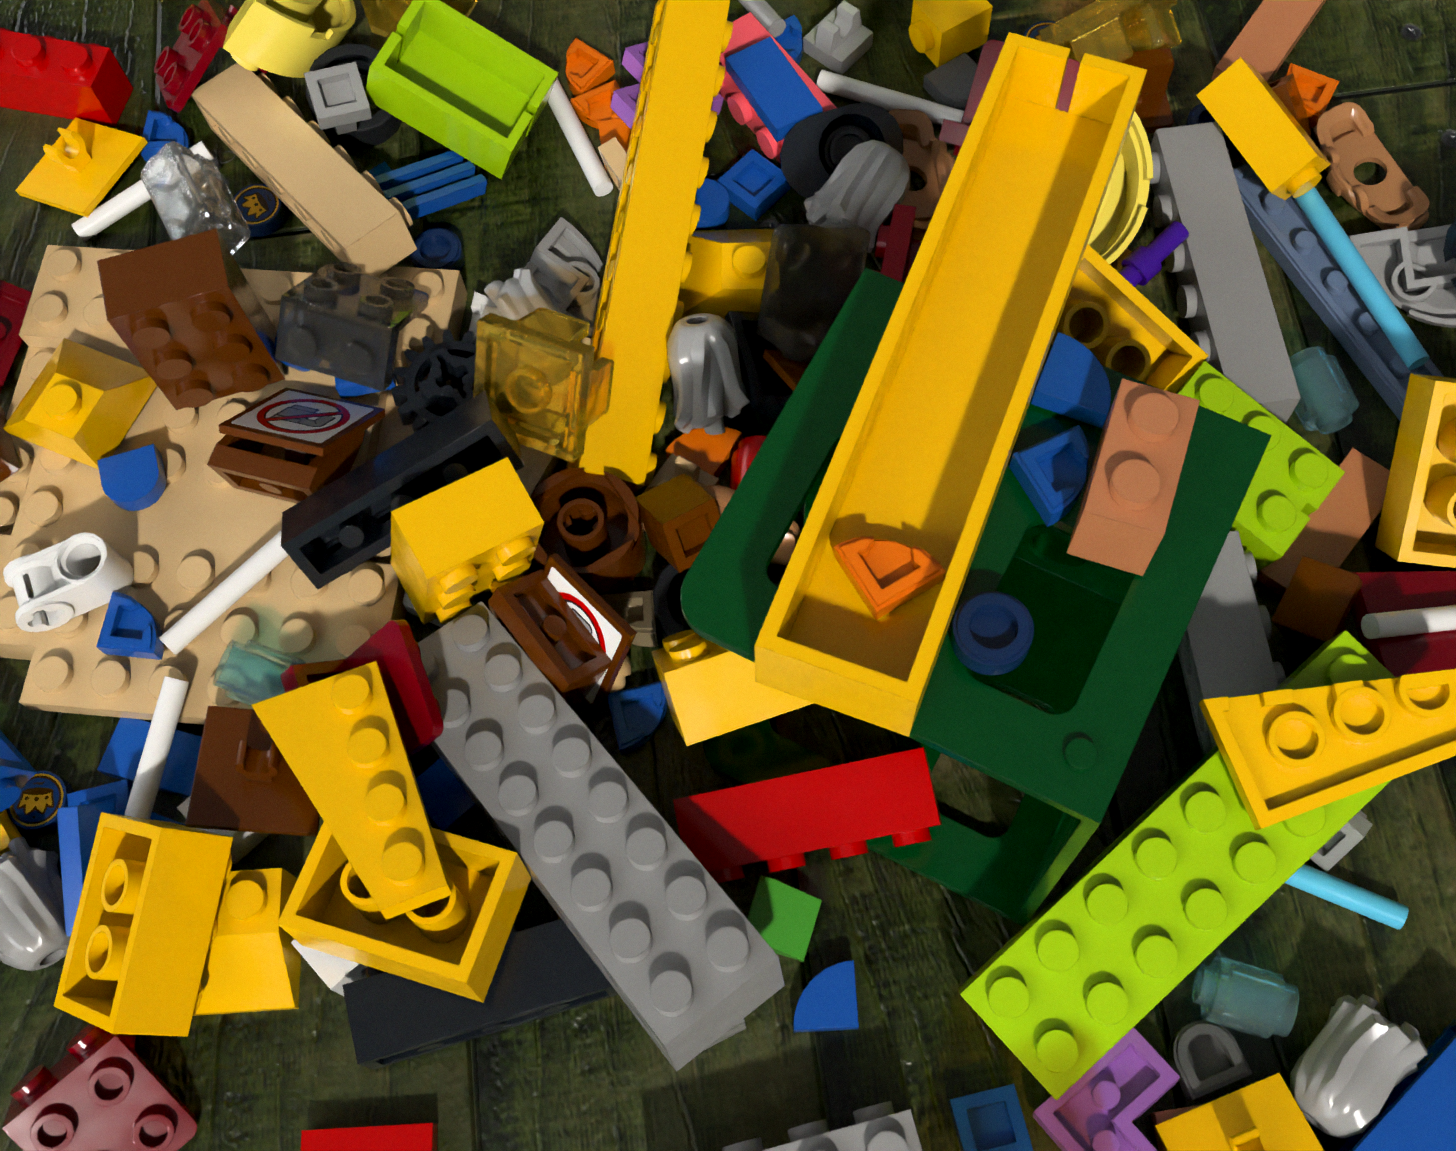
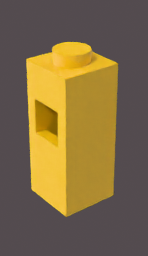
[1196,57,1331,200]

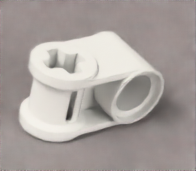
[3,532,134,632]

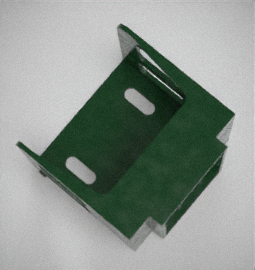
[680,267,1272,927]

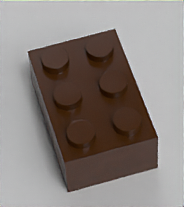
[97,228,285,410]

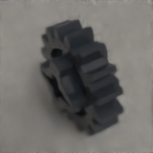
[391,330,517,433]

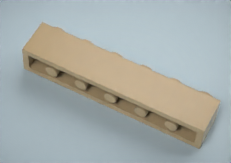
[191,63,417,285]

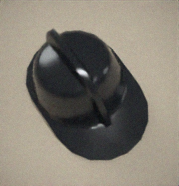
[780,102,904,198]

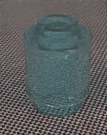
[1289,346,1359,434]
[213,639,306,706]
[1192,955,1299,1039]

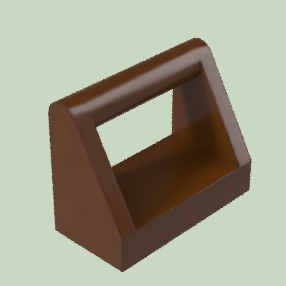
[207,431,365,504]
[488,569,613,710]

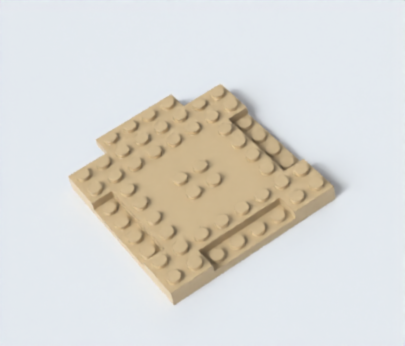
[0,245,468,725]

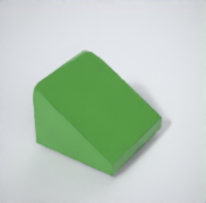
[747,875,822,962]

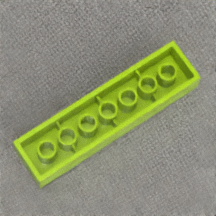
[957,630,1396,1101]

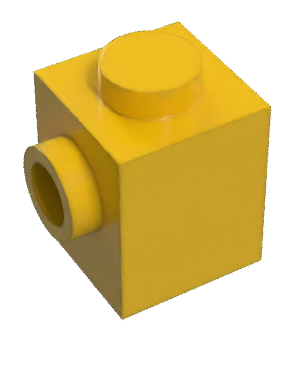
[908,0,993,68]

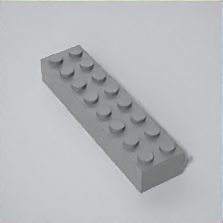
[418,601,785,1072]

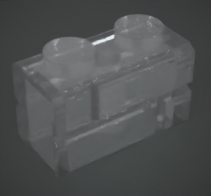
[140,141,251,255]

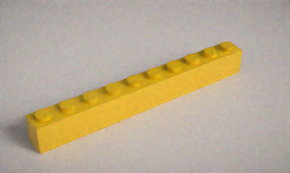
[566,0,733,494]

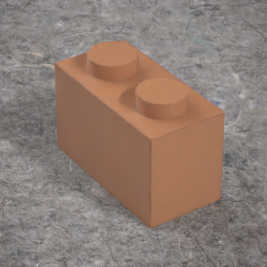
[1066,378,1200,576]

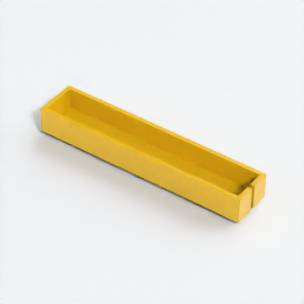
[754,32,1147,737]

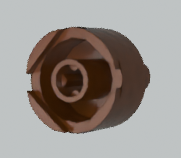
[530,468,646,595]

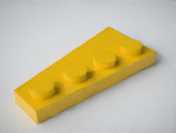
[251,661,452,920]
[1198,669,1456,830]

